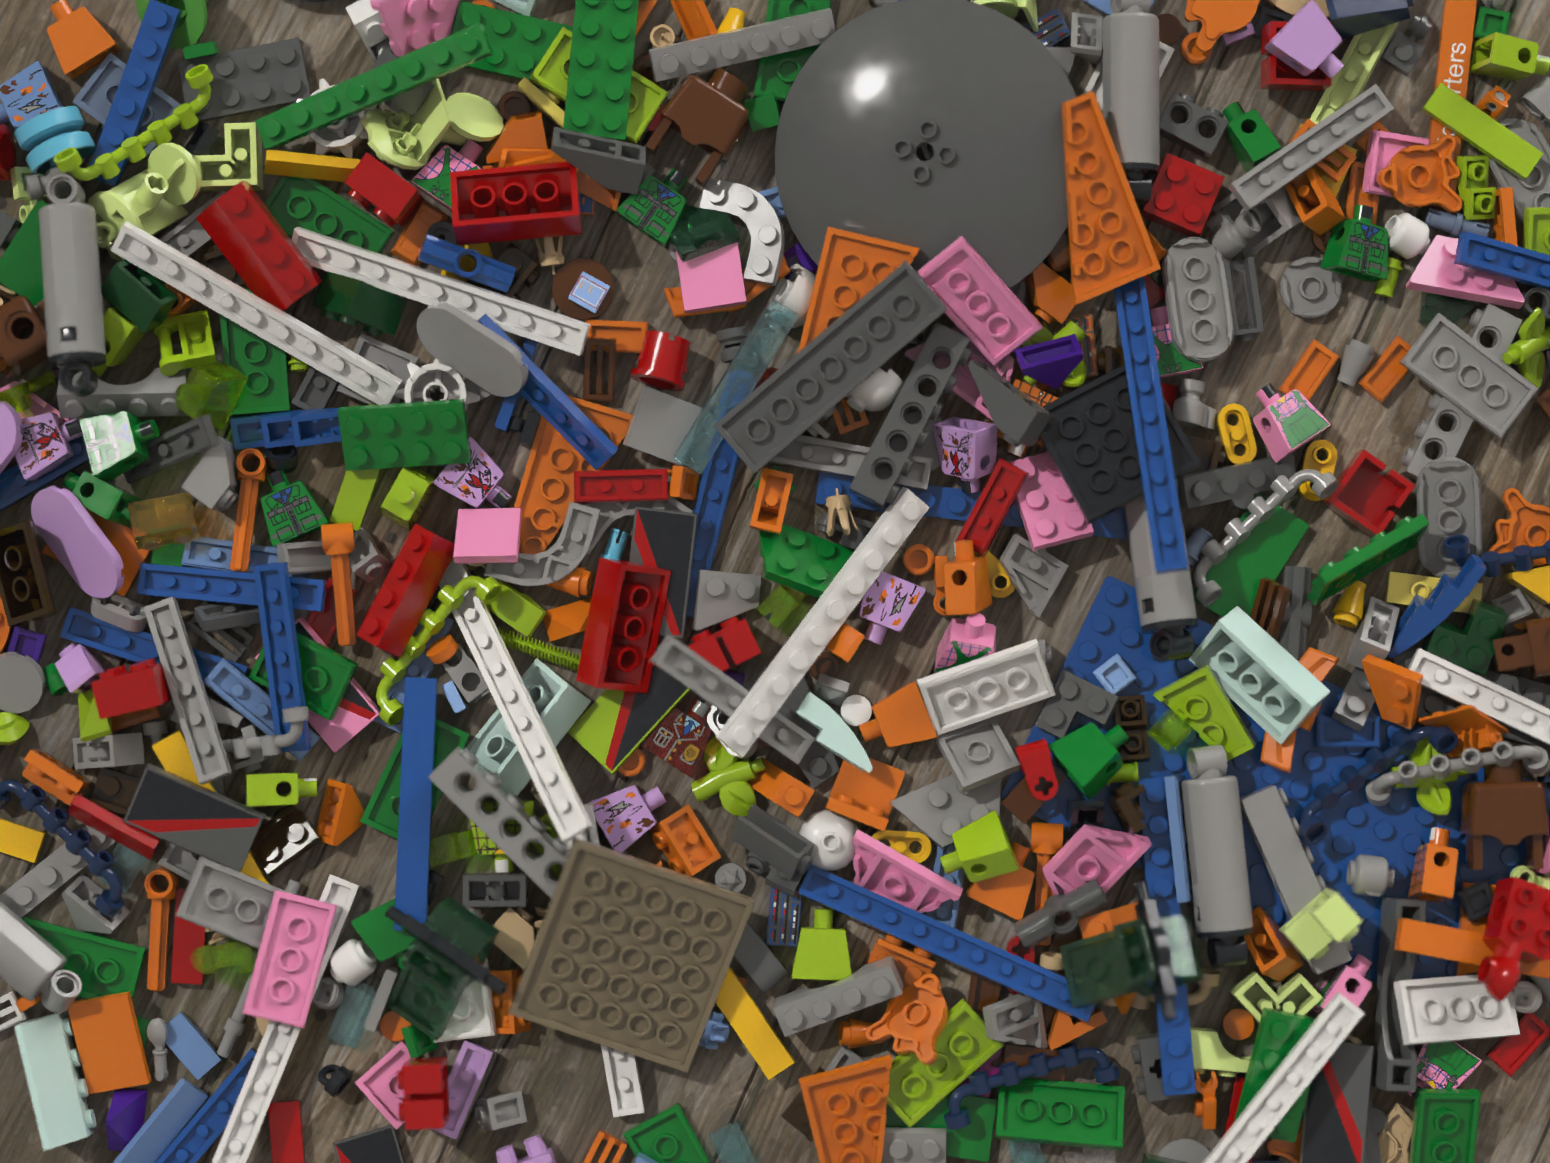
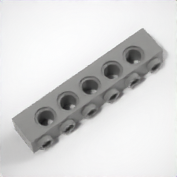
[1400,304,1522,481]
[428,746,570,898]

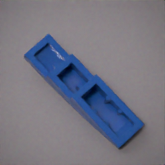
[230,408,342,450]
[1387,553,1487,659]

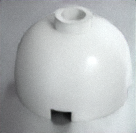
[765,263,816,328]
[846,368,904,412]
[799,809,858,871]

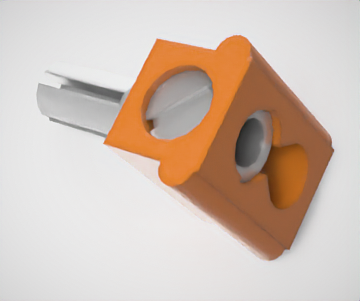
[1476,77,1513,120]

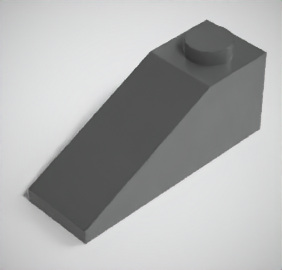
[551,127,646,195]
[968,360,1052,447]

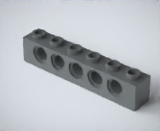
[849,322,973,509]

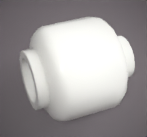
[1384,212,1431,259]
[330,939,377,986]

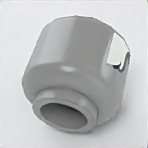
[1346,854,1395,897]

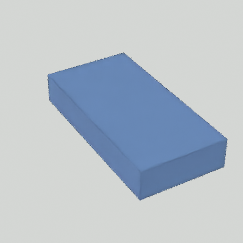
[165,1011,223,1080]

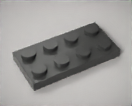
[177,37,311,123]

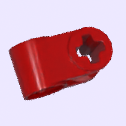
[1015,738,1058,801]

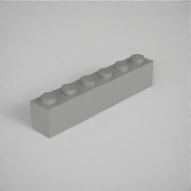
[1240,784,1353,975]

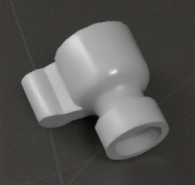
[25,167,72,201]
[1207,210,1261,259]
[1172,378,1217,430]

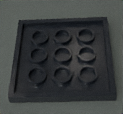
[1039,365,1201,524]

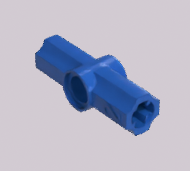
[418,234,516,293]

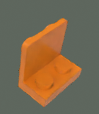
[825,757,905,831]

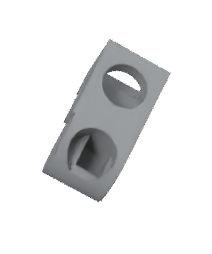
[442,642,490,705]

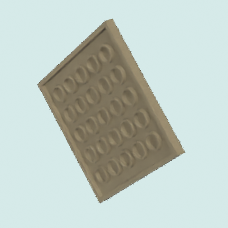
[509,838,755,1073]

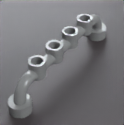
[1193,469,1339,607]
[142,706,309,759]
[1366,741,1549,806]

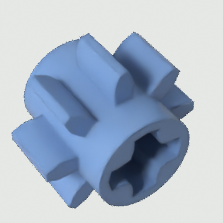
[698,1011,730,1050]

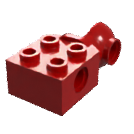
[1477,876,1550,1002]

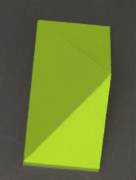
[78,689,113,743]

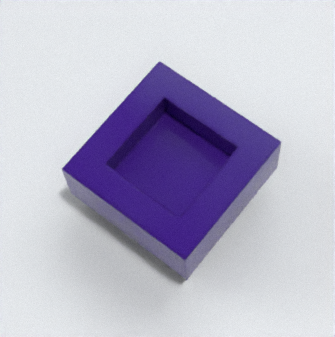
[8,626,48,664]

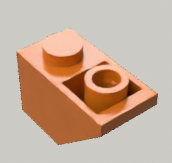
[486,110,549,166]

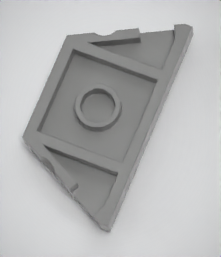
[890,774,1001,848]

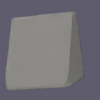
[1491,589,1534,635]

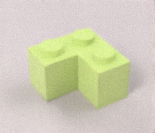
[194,122,263,193]
[1279,888,1362,961]
[1229,970,1323,1023]

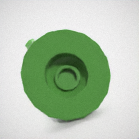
[136,0,210,49]

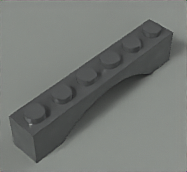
[1372,897,1426,1092]

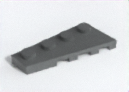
[743,670,840,788]

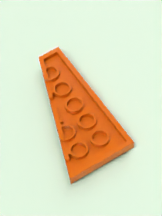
[1061,91,1161,305]
[798,227,920,353]
[513,395,633,554]
[799,1054,892,1163]

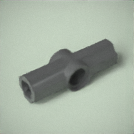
[1277,566,1312,661]
[1012,878,1109,949]

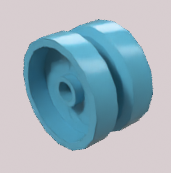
[14,106,96,176]

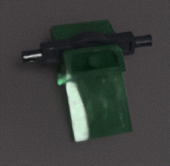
[1060,881,1203,1022]
[385,897,508,1041]

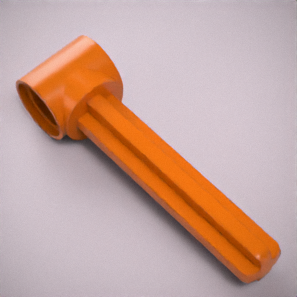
[230,448,269,572]
[321,522,357,646]
[1031,822,1063,946]
[145,867,179,991]

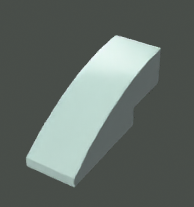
[794,692,873,774]

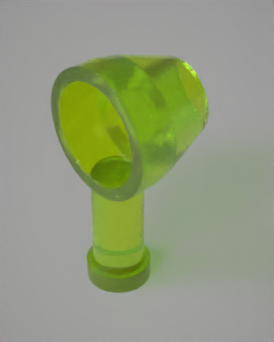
[0,371,56,412]

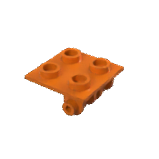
[1419,705,1509,758]

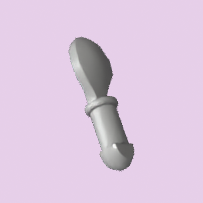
[147,1017,169,1082]

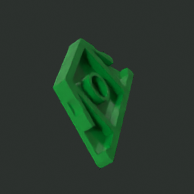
[755,524,855,598]

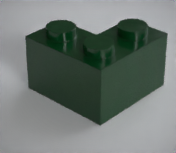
[101,260,178,333]
[311,271,407,337]
[1421,598,1508,675]

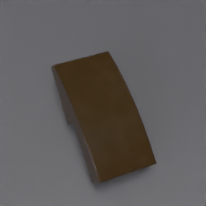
[1113,695,1150,763]

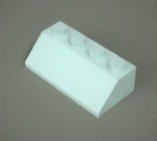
[1189,606,1331,745]
[467,658,591,796]
[14,1011,96,1150]

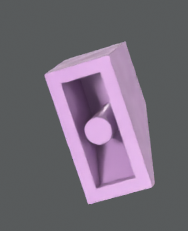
[55,643,106,693]

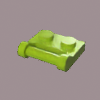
[154,310,217,376]

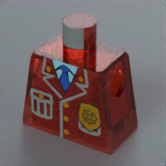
[642,699,712,778]

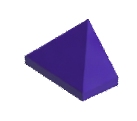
[1014,334,1084,389]
[106,1088,148,1151]

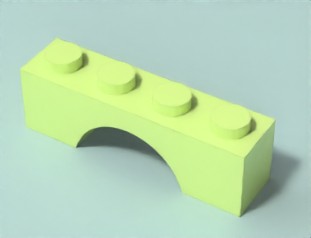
[1190,1027,1251,1077]

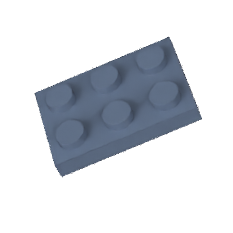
[72,52,181,158]

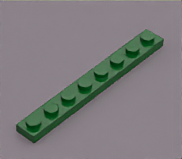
[255,23,494,150]

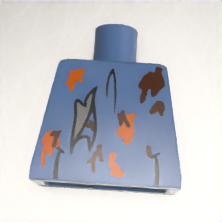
[0,61,63,129]

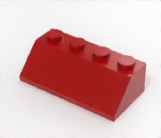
[450,161,582,246]
[196,180,323,311]
[356,523,455,657]
[576,557,671,693]

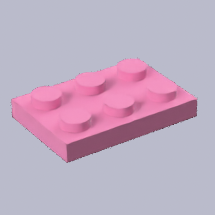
[1010,452,1094,551]

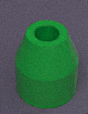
[44,662,69,697]

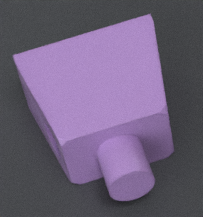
[1264,0,1344,79]

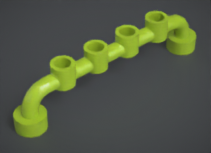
[53,64,213,180]
[376,576,502,726]

